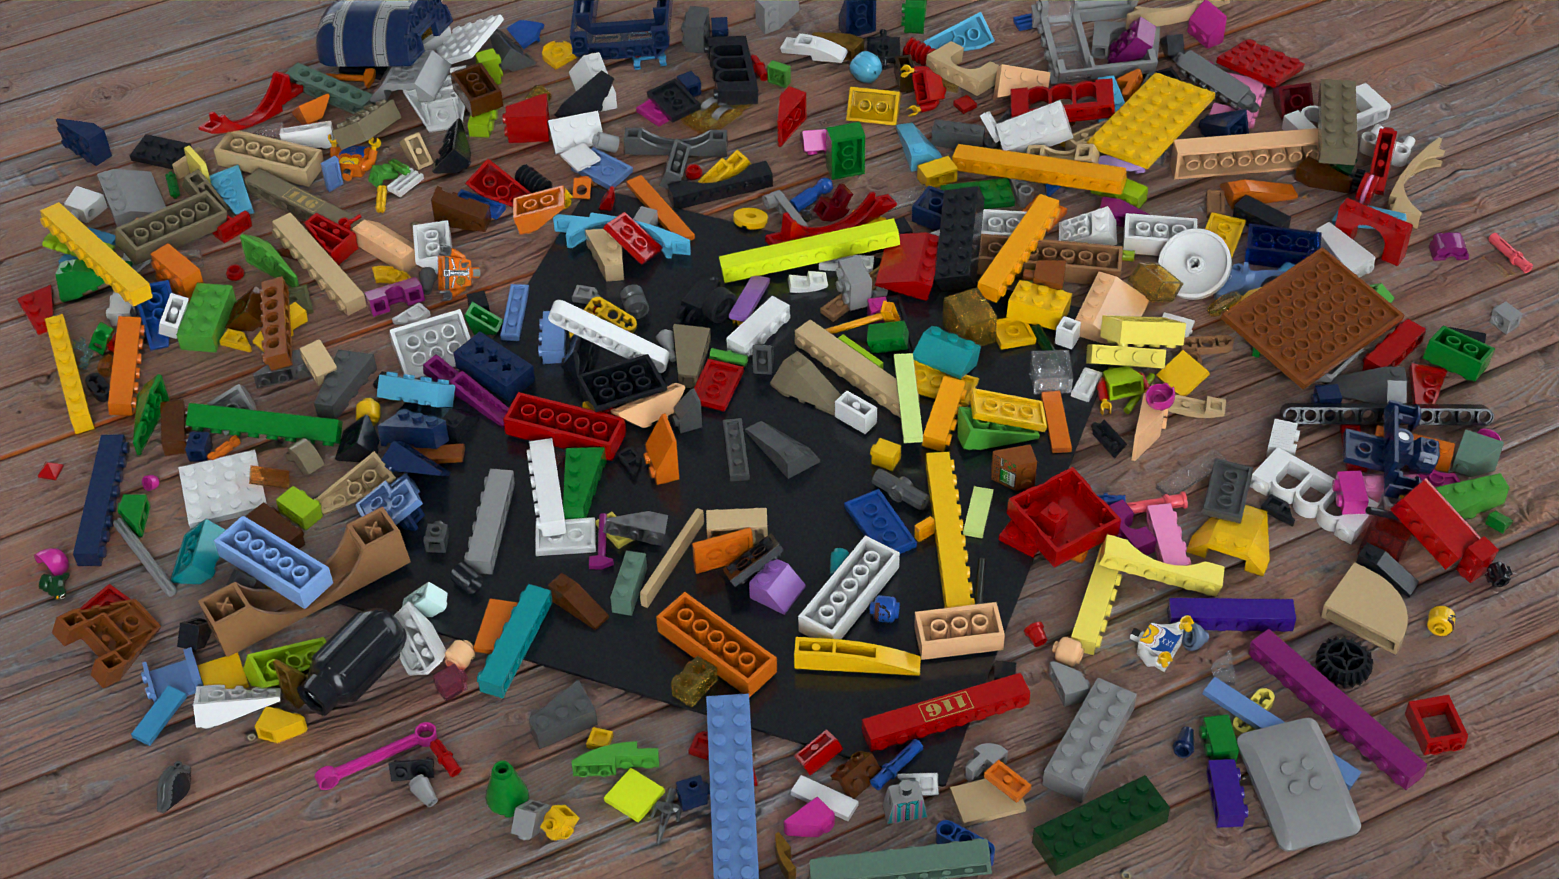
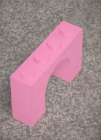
[1210,72,1266,131]

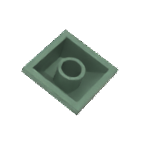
[1451,430,1504,477]

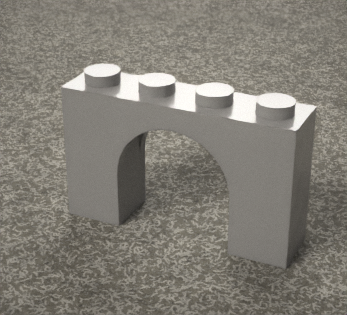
[1091,21,1160,60]

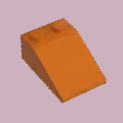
[513,185,565,235]
[643,413,679,485]

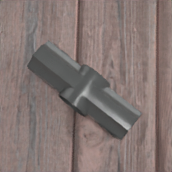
[872,469,930,510]

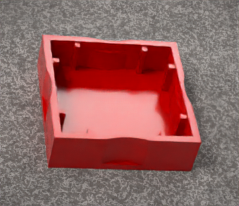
[1007,467,1121,567]

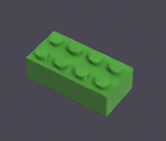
[176,283,236,352]

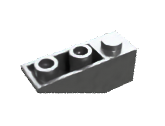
[253,349,312,388]
[603,511,668,546]

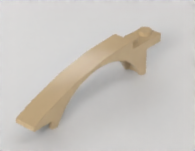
[1125,0,1230,30]
[1387,137,1445,229]

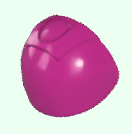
[34,548,69,576]

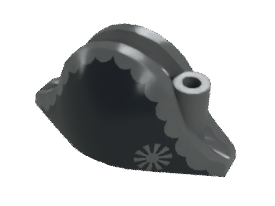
[156,761,191,814]

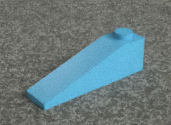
[923,12,995,51]
[896,123,942,172]

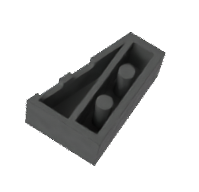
[529,680,598,749]

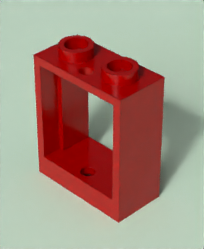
[1405,695,1468,755]

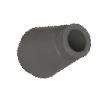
[419,267,437,295]

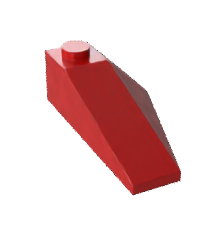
[465,159,531,207]

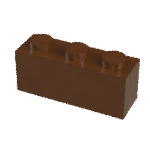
[160,399,191,457]
[246,502,305,549]

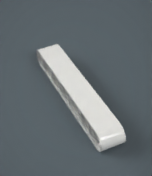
[548,300,670,373]

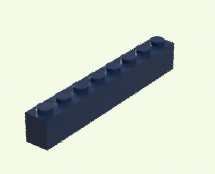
[73,434,130,566]

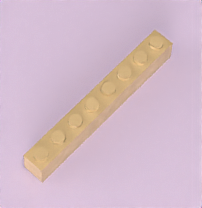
[272,212,367,316]
[795,320,919,418]

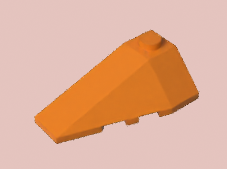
[1220,179,1298,209]

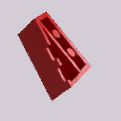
[304,213,359,265]

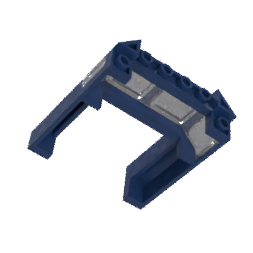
[570,0,673,60]

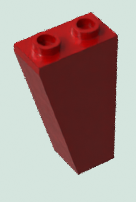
[1370,127,1397,196]

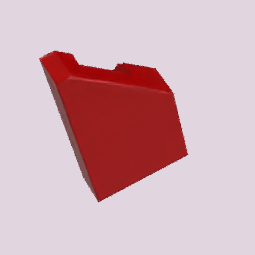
[688,731,709,760]

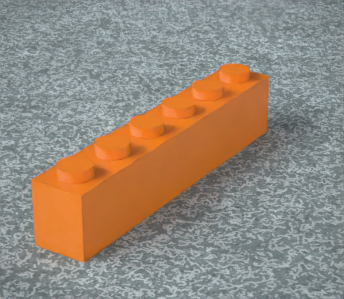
[108,316,145,416]

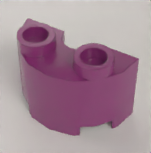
[1429,232,1469,261]

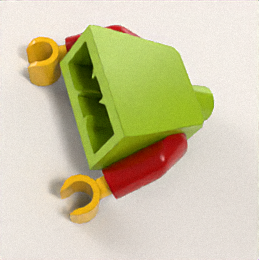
[1097,366,1150,415]

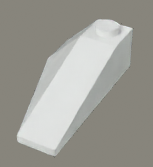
[193,685,281,729]

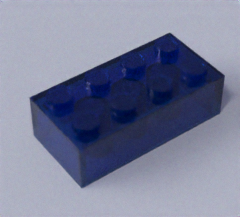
[1244,224,1322,268]

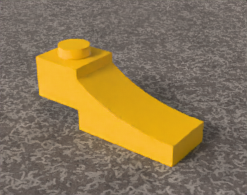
[698,150,751,183]

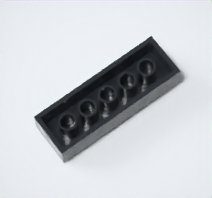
[935,186,985,291]

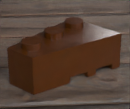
[431,186,491,232]

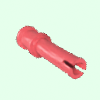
[1126,491,1188,514]

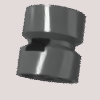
[620,285,649,319]

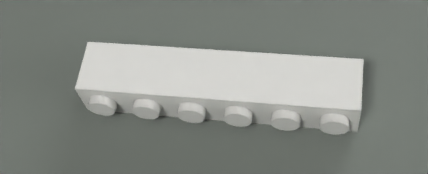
[527,438,566,537]

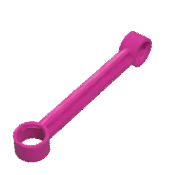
[314,722,437,790]

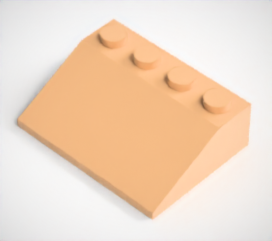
[1075,272,1149,346]

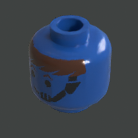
[870,595,900,623]

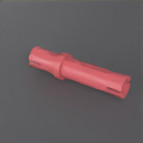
[1488,233,1533,273]

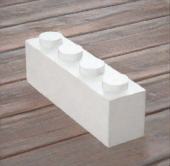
[727,296,790,357]

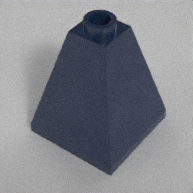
[1198,109,1249,137]

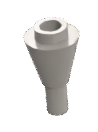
[656,329,676,362]

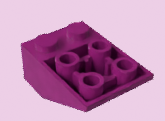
[1107,16,1156,64]

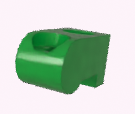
[88,322,115,355]

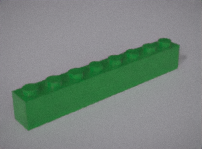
[186,403,343,447]

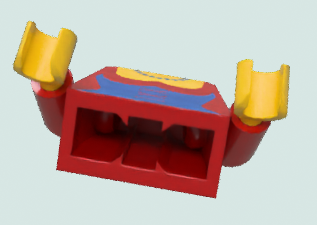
[900,65,946,117]

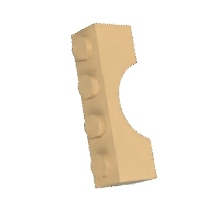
[1027,144,1100,164]

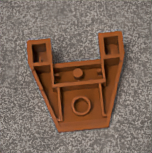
[52,599,161,689]

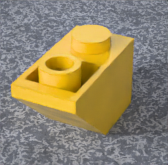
[255,706,308,743]

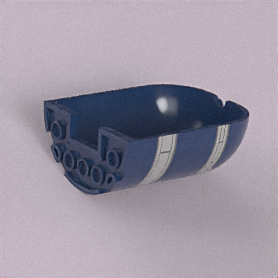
[316,0,453,67]

